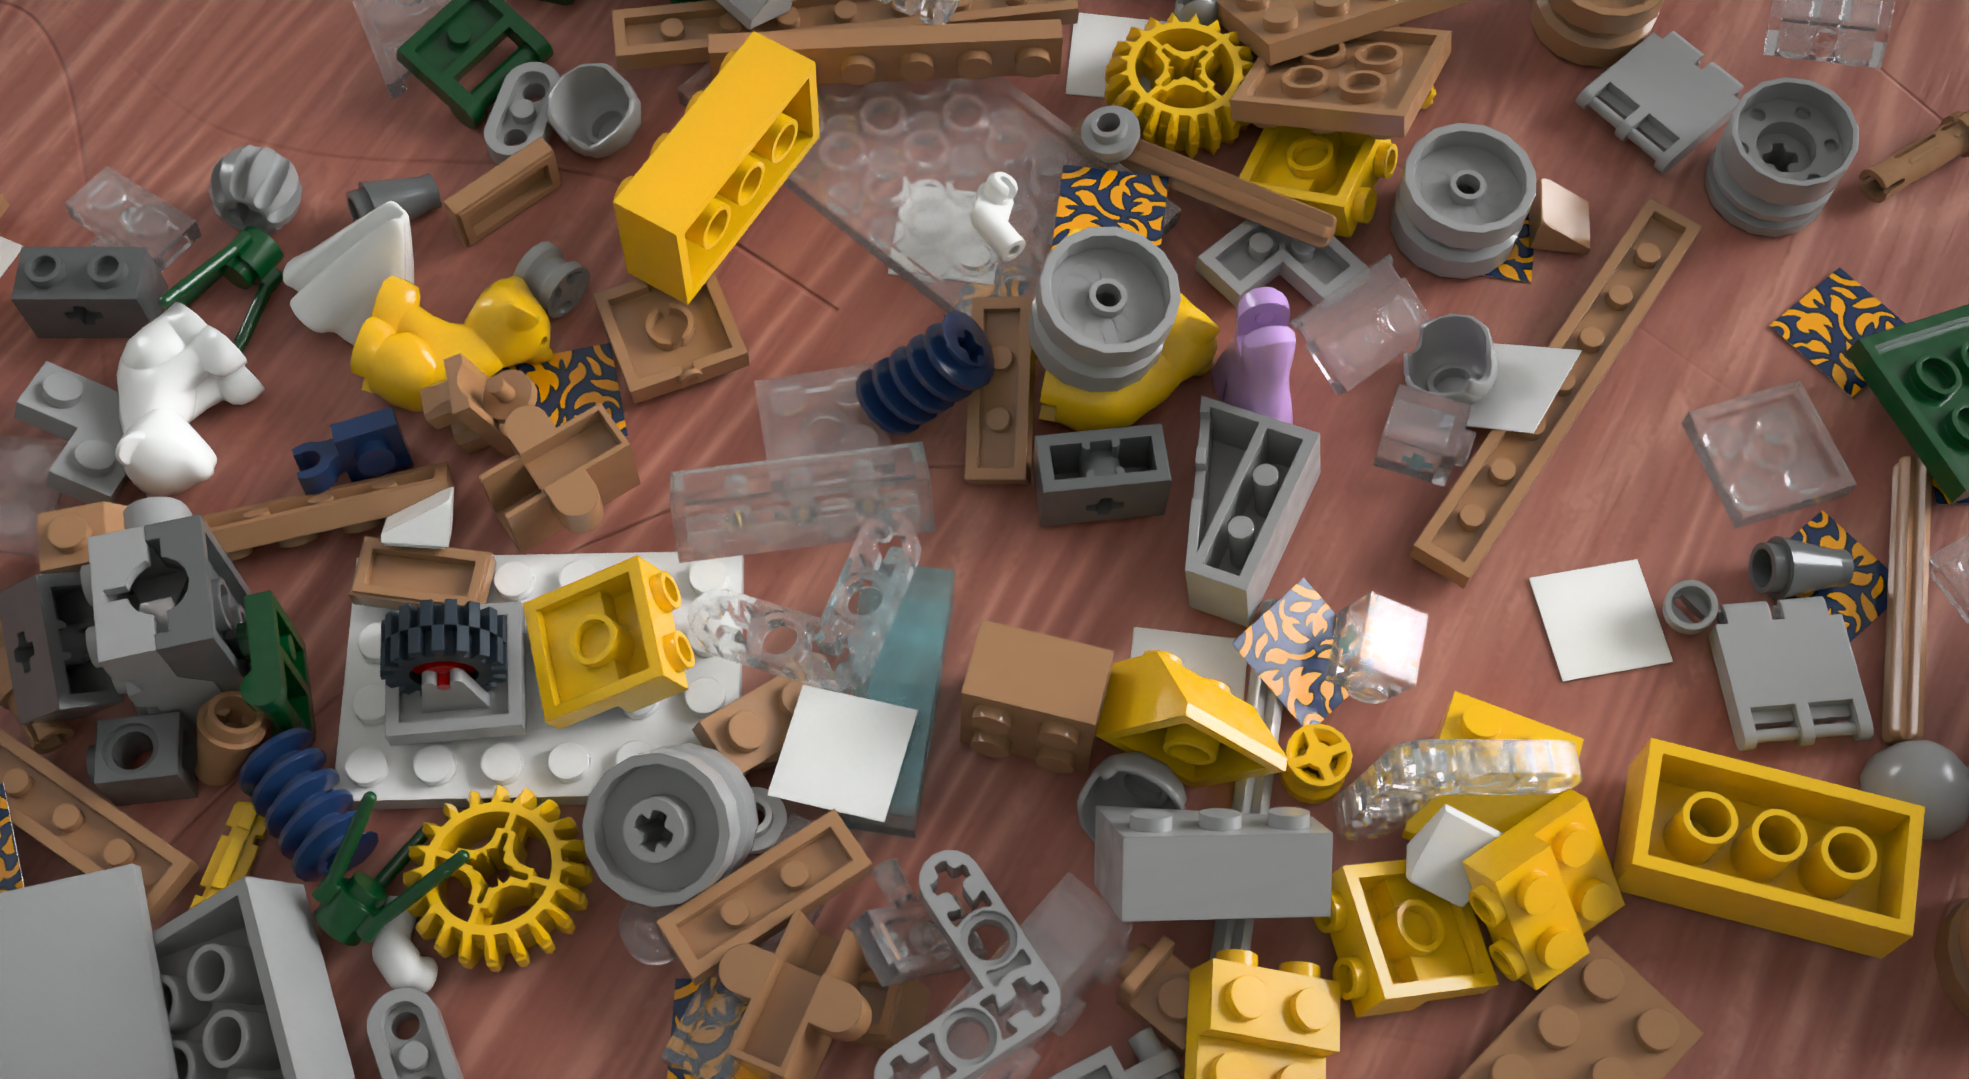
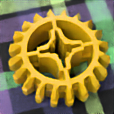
[1104,12,1254,159]
[403,785,593,973]

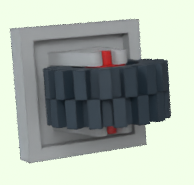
[380,599,526,746]

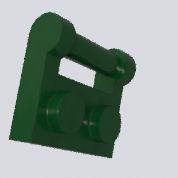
[396,0,554,129]
[236,590,316,748]

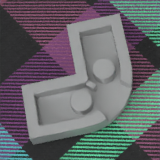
[1196,220,1367,312]
[14,361,129,504]

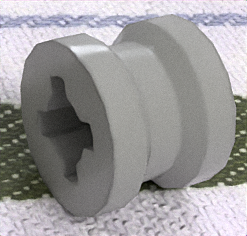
[513,241,590,318]

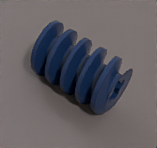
[856,311,995,436]
[238,727,379,882]

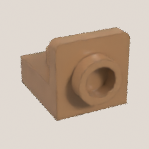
[1116,934,1192,1057]

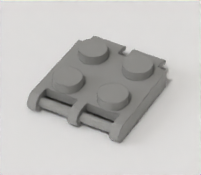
[1575,31,1744,174]
[1708,596,1874,751]

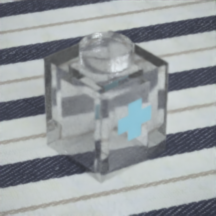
[1373,384,1476,487]
[1325,592,1428,704]

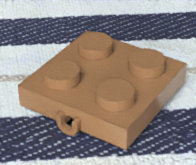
[592,272,750,404]

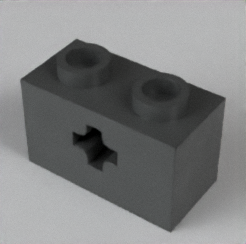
[11,247,169,338]
[1032,424,1172,527]
[0,572,124,725]

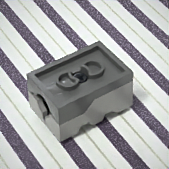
[80,514,265,732]

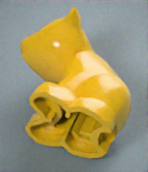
[350,275,553,412]
[1039,292,1220,432]

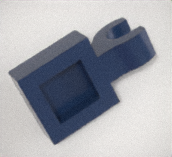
[292,407,413,495]

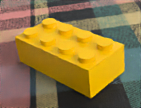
[613,31,820,305]
[1613,738,1925,959]

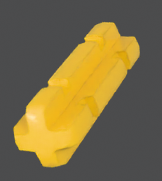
[189,801,267,909]

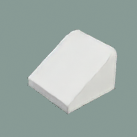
[381,487,454,549]
[1406,804,1503,907]

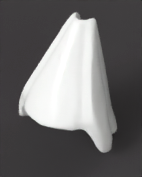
[283,201,414,345]

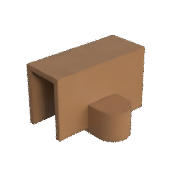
[479,402,641,554]
[719,909,872,1079]

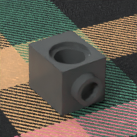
[86,711,198,806]

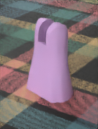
[1211,287,1296,424]

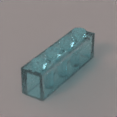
[837,560,955,838]

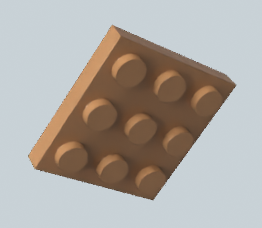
[1230,26,1452,140]

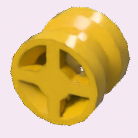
[1279,723,1353,804]

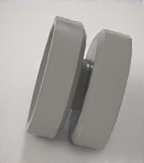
[1390,123,1536,279]
[1027,226,1181,392]
[582,743,758,907]

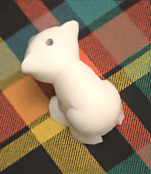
[115,302,265,498]

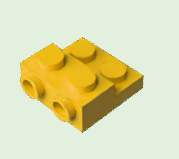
[1239,126,1398,238]
[522,555,695,730]
[1462,788,1625,990]
[1313,860,1499,1018]
[1184,949,1341,1079]

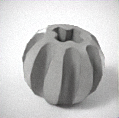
[208,145,302,235]

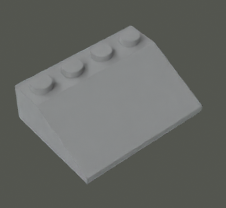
[0,864,179,1079]
[153,876,355,1079]

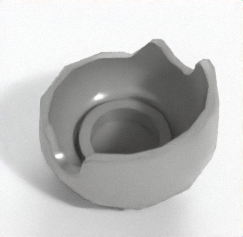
[546,63,641,158]
[1403,313,1498,412]
[1860,740,1969,841]
[1077,751,1187,844]

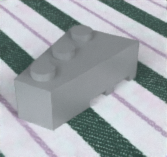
[1185,395,1321,628]
[1094,805,1333,922]

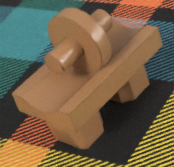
[420,353,537,459]

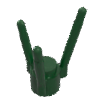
[158,226,284,354]
[311,791,470,946]

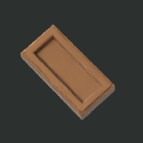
[443,137,562,248]
[349,536,496,610]

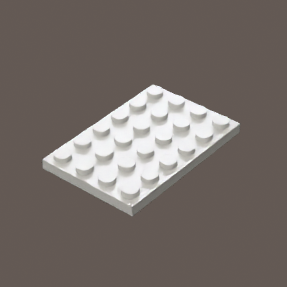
[333,551,744,810]

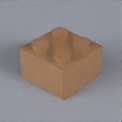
[960,619,1114,774]

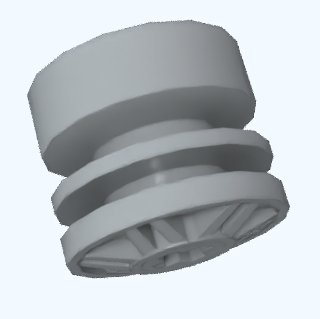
[1705,77,1859,237]

